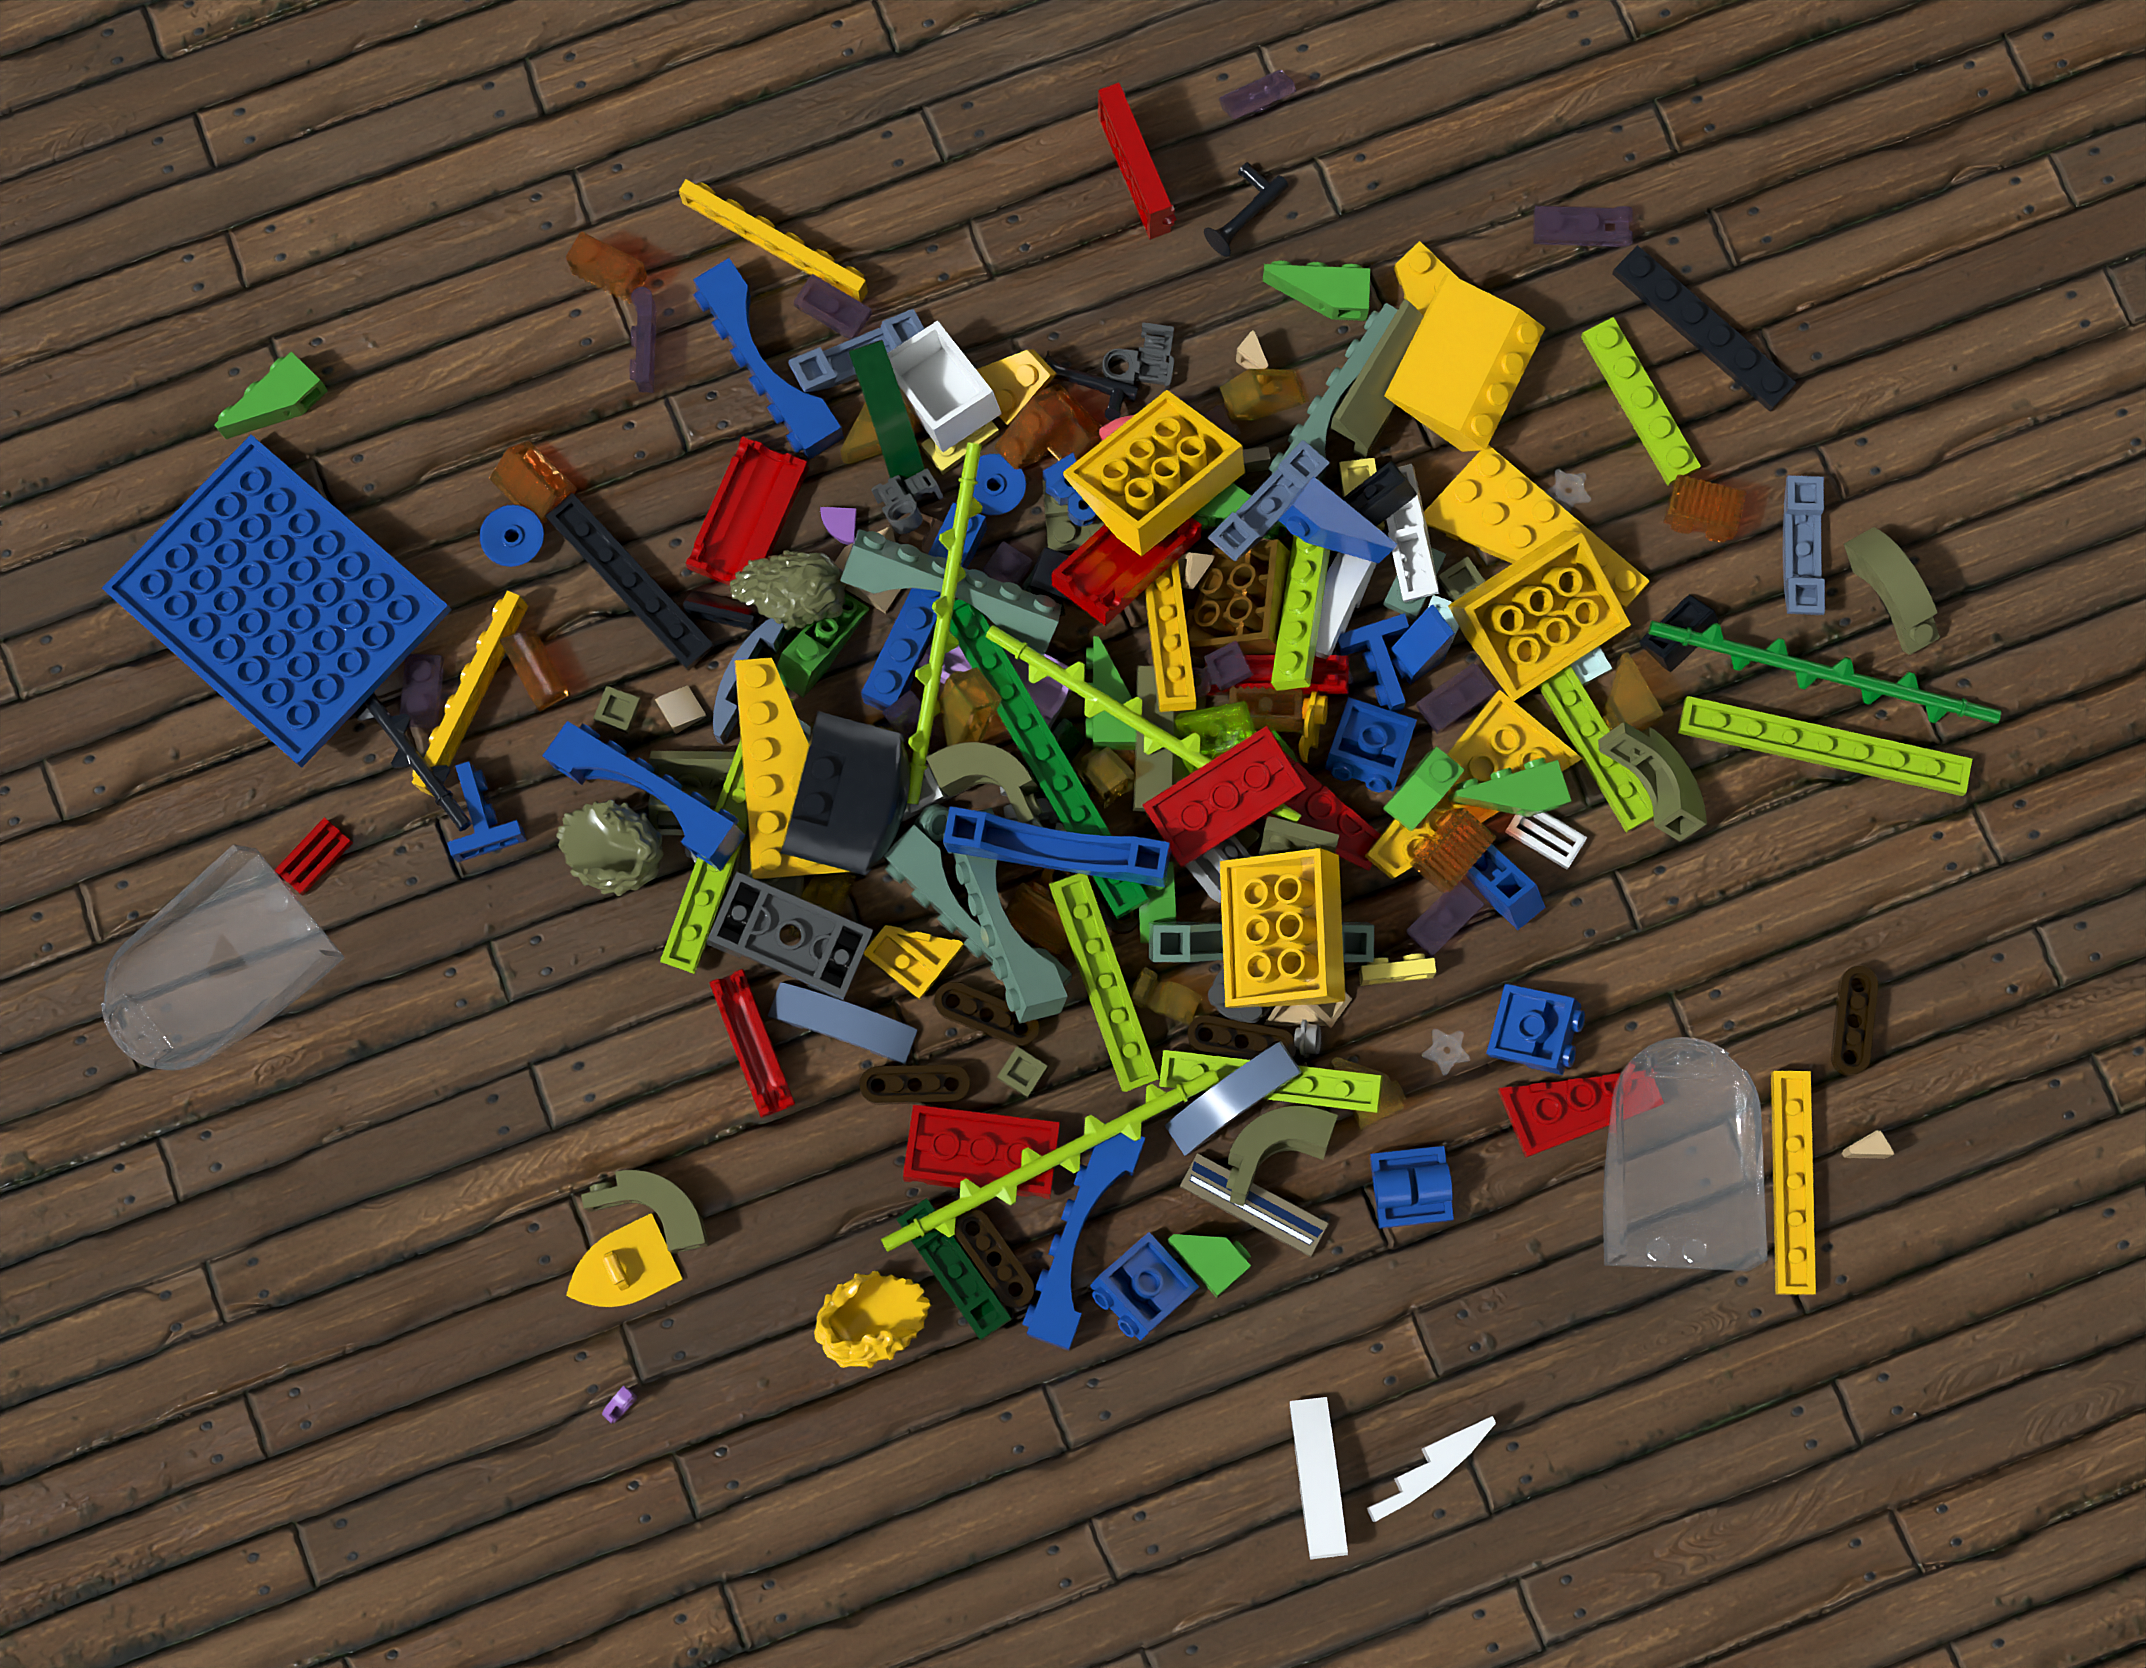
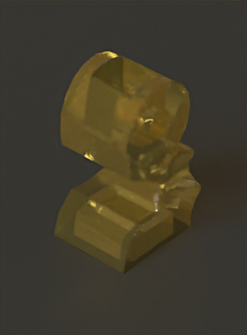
[1130,967,1203,1025]

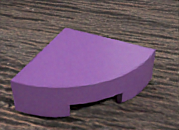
[820,507,857,545]
[602,1386,638,1424]

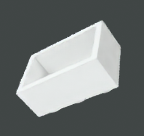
[887,321,1002,452]

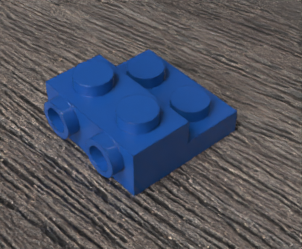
[1324,697,1417,793]
[1486,984,1585,1075]
[1090,1232,1199,1341]

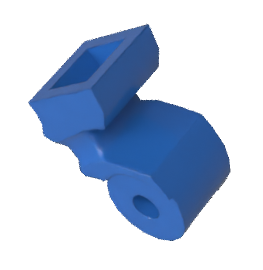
[1043,452,1098,526]

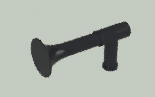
[1204,162,1288,257]
[1045,349,1138,421]

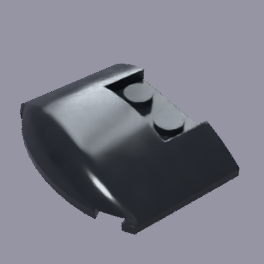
[780,711,910,875]

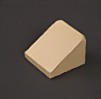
[1236,330,1268,381]
[1178,552,1214,589]
[655,685,706,734]
[1842,1130,1894,1159]

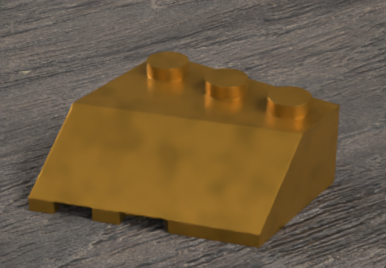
[1185,539,1291,659]

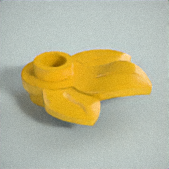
[1298,691,1328,763]

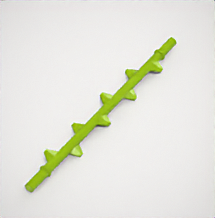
[907,442,983,805]
[986,625,1302,823]
[881,1069,1220,1252]

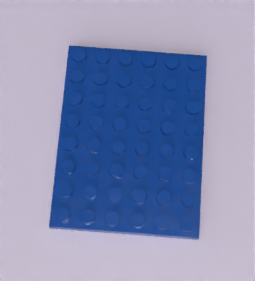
[102,435,451,768]

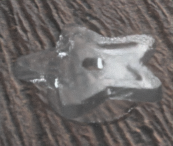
[1545,469,1591,512]
[1422,1029,1470,1075]

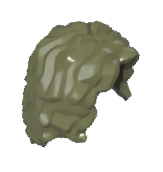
[730,550,846,630]
[556,799,664,896]

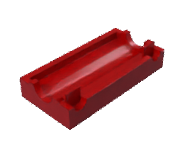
[1098,82,1177,240]
[685,436,809,586]
[1052,517,1202,626]
[1142,726,1308,867]
[903,1105,1060,1199]

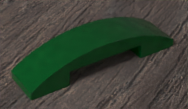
[848,340,925,482]
[896,1198,1012,1341]

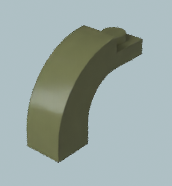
[1844,527,1940,655]
[1598,722,1707,842]
[926,742,1043,827]
[1226,1106,1338,1207]
[581,1170,709,1254]

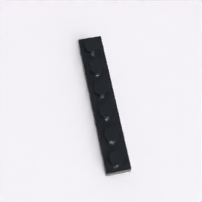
[1612,245,1796,412]
[545,493,715,671]

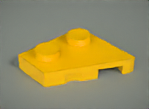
[1394,241,1458,316]
[976,349,1056,425]
[863,925,964,1000]

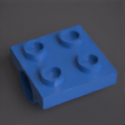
[1370,1146,1454,1229]

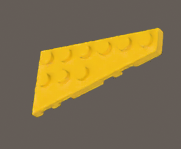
[1424,445,1650,610]
[734,658,850,879]
[1364,690,1583,879]

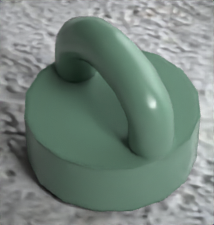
[914,803,949,842]

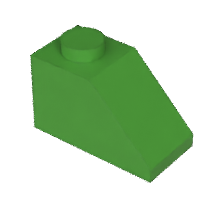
[1383,746,1465,832]
[1139,862,1176,943]
[1167,1234,1251,1298]

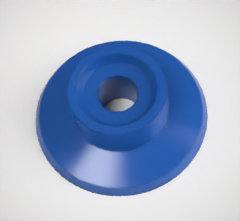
[973,454,1026,515]
[480,505,544,567]

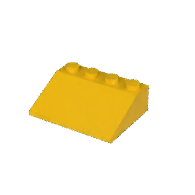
[1384,274,1545,452]
[1063,390,1245,557]
[1448,530,1631,701]
[1220,848,1345,1008]

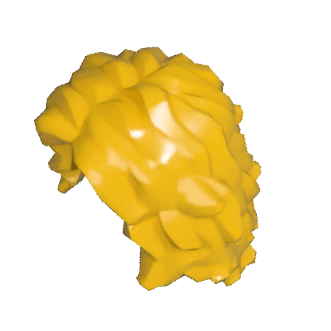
[814,1271,931,1368]

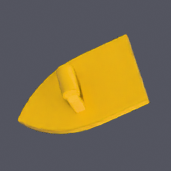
[566,1213,683,1307]

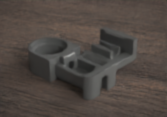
[1103,322,1174,391]
[871,468,944,534]

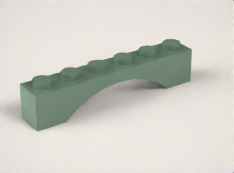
[1269,303,1397,483]
[840,529,1062,656]
[943,808,1068,1023]
[883,825,1072,988]
[1149,922,1374,962]

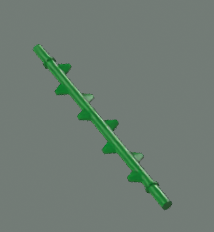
[1648,620,2001,724]

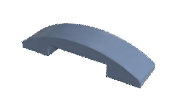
[788,309,925,393]
[1208,440,1330,562]
[1783,475,1825,615]
[713,618,789,745]
[768,982,918,1065]
[1165,1042,1302,1156]

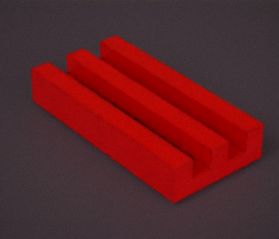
[274,817,353,896]

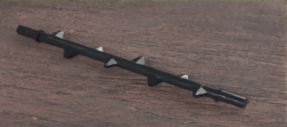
[356,692,472,831]

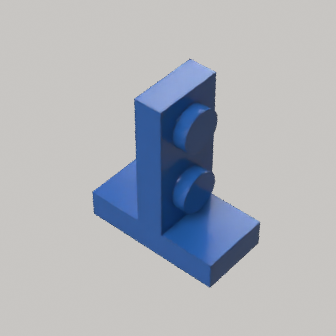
[1335,613,1409,713]
[447,761,527,863]

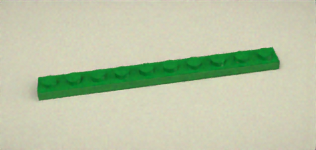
[949,599,1149,919]

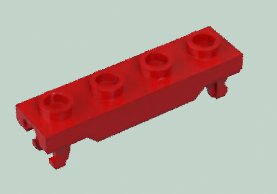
[1204,654,1349,695]
[709,969,796,1118]

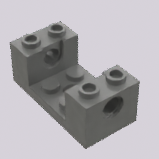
[706,872,873,1000]

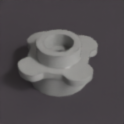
[1294,1019,1321,1059]

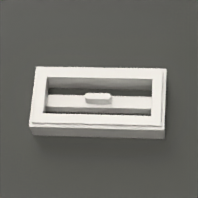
[1505,812,1587,870]

